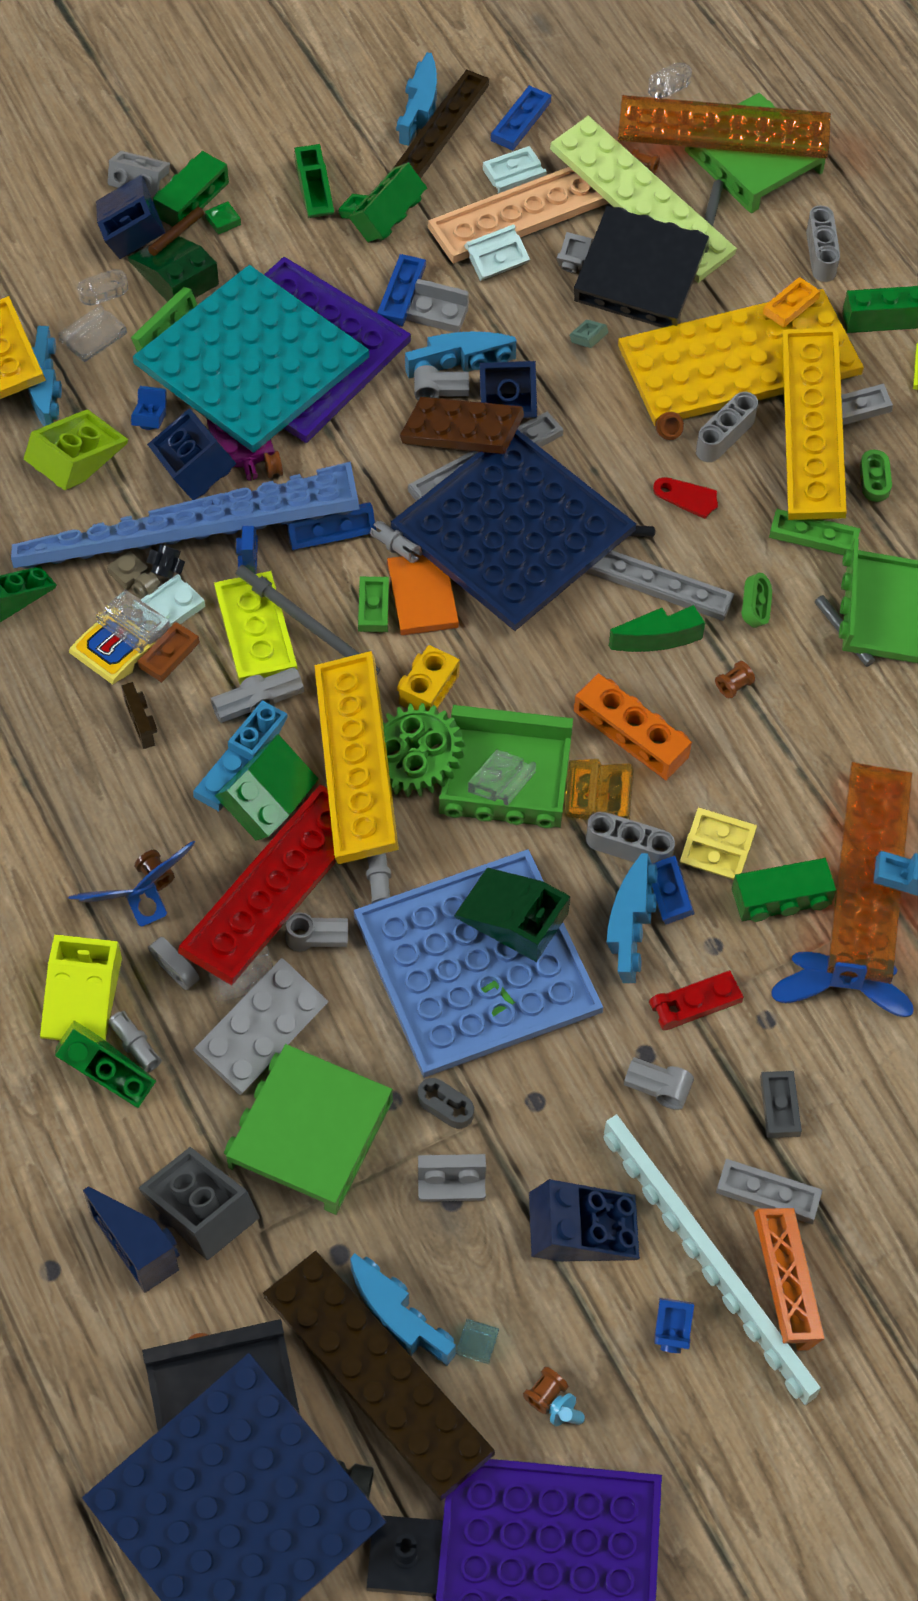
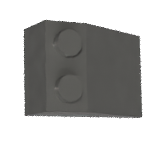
[139,1147,260,1260]

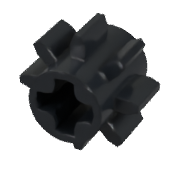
[147,544,185,579]

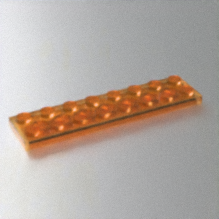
[618,95,831,159]
[827,762,912,984]

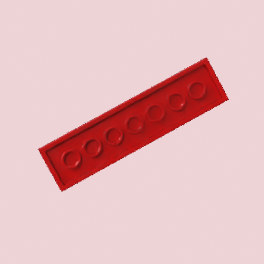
[178,784,337,986]

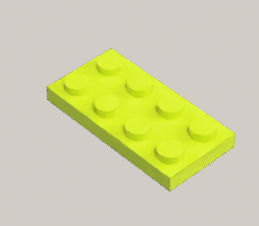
[214,571,298,685]

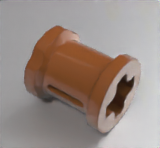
[631,148,660,175]
[715,661,755,699]
[523,1366,569,1415]

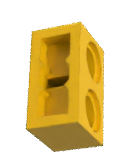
[397,645,460,711]

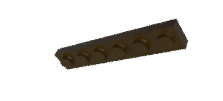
[393,69,489,178]

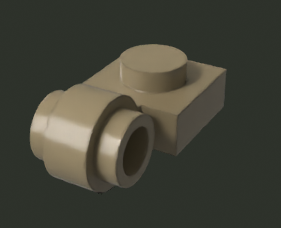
[107,550,161,599]

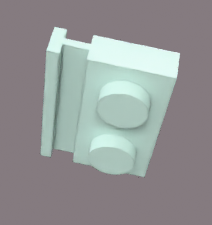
[483,146,547,194]
[464,224,530,281]
[132,574,205,638]

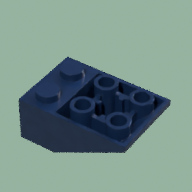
[96,175,165,259]
[529,1179,640,1262]

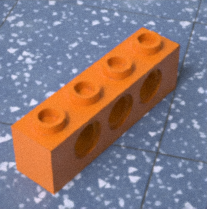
[574,673,692,781]

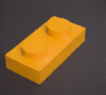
[763,277,820,328]

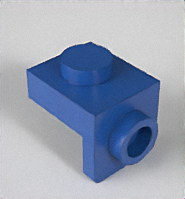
[131,386,167,430]
[654,1298,694,1353]

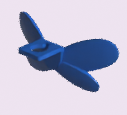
[68,841,195,927]
[772,952,914,1017]

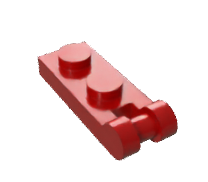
[649,970,744,1030]

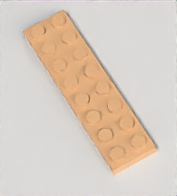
[428,167,609,264]

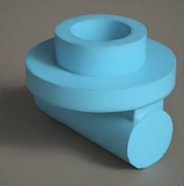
[549,1393,585,1426]

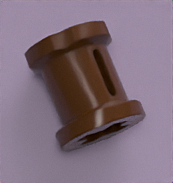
[134,850,175,891]

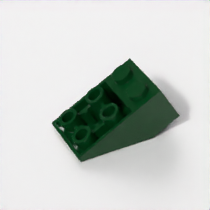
[454,868,570,962]

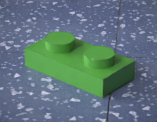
[358,576,389,632]

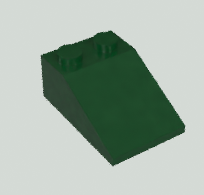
[128,236,219,302]

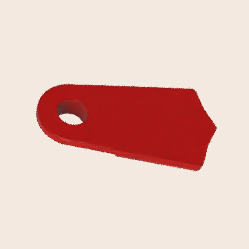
[653,477,718,519]

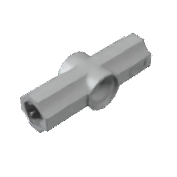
[211,667,304,723]

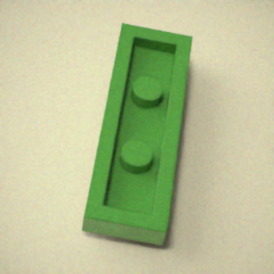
[131,287,197,352]
[769,509,861,555]

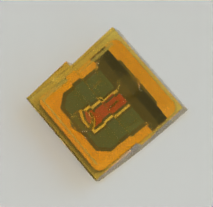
[564,759,634,820]

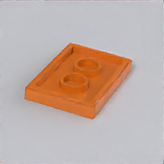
[387,554,459,635]

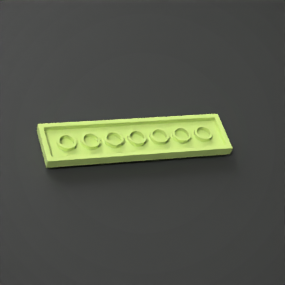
[550,115,737,283]

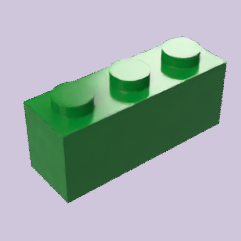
[153,151,229,227]
[349,162,427,242]
[842,286,918,333]
[732,858,836,922]

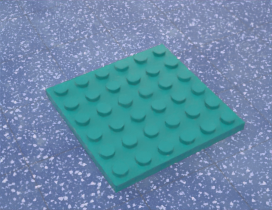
[133,265,369,453]

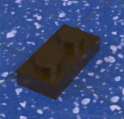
[121,682,157,749]

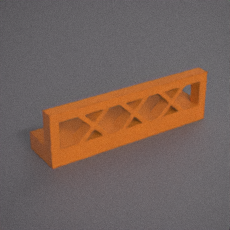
[754,1208,825,1351]

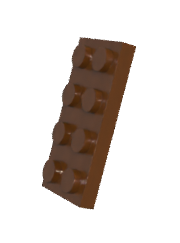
[400,397,524,454]

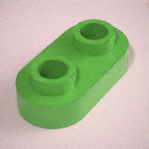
[860,449,892,502]
[741,573,772,628]

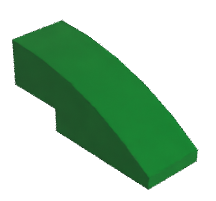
[294,144,335,218]
[608,605,705,652]

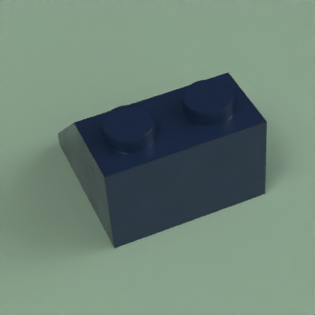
[480,361,537,418]

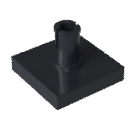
[366,1515,443,1597]

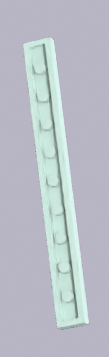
[603,1114,821,1405]

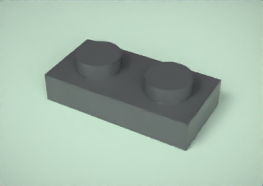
[760,1071,802,1138]

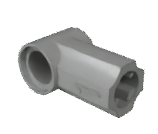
[414,365,469,401]
[285,912,348,952]
[624,1057,694,1110]

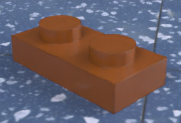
[138,622,200,683]

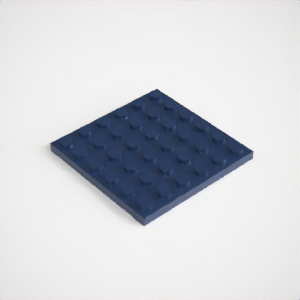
[391,429,636,631]
[82,1353,387,1601]

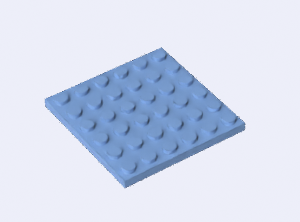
[354,849,603,1078]

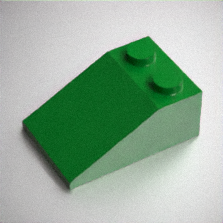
[215,734,319,841]

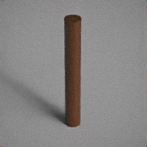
[148,207,204,256]

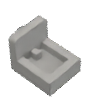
[556,232,593,273]

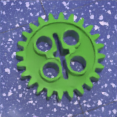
[383,703,465,797]

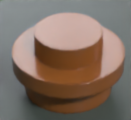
[656,412,684,440]

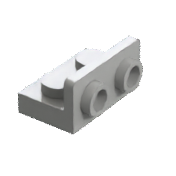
[107,151,170,197]
[407,279,469,333]
[418,1154,486,1202]

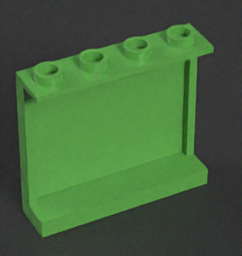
[685,92,826,213]
[839,538,918,663]
[439,705,573,828]
[224,1044,393,1215]

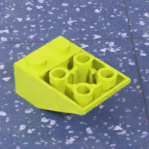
[40,934,122,1041]

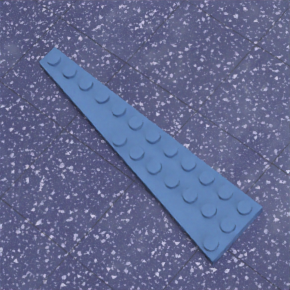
[11,461,360,568]

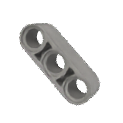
[806,205,840,282]
[696,392,758,462]
[586,812,675,864]

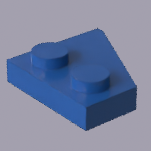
[236,526,258,574]

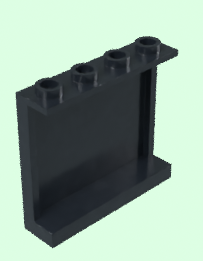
[574,206,709,328]
[142,1319,300,1431]

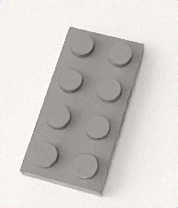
[193,958,329,1095]

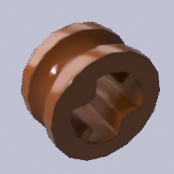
[264,451,283,478]

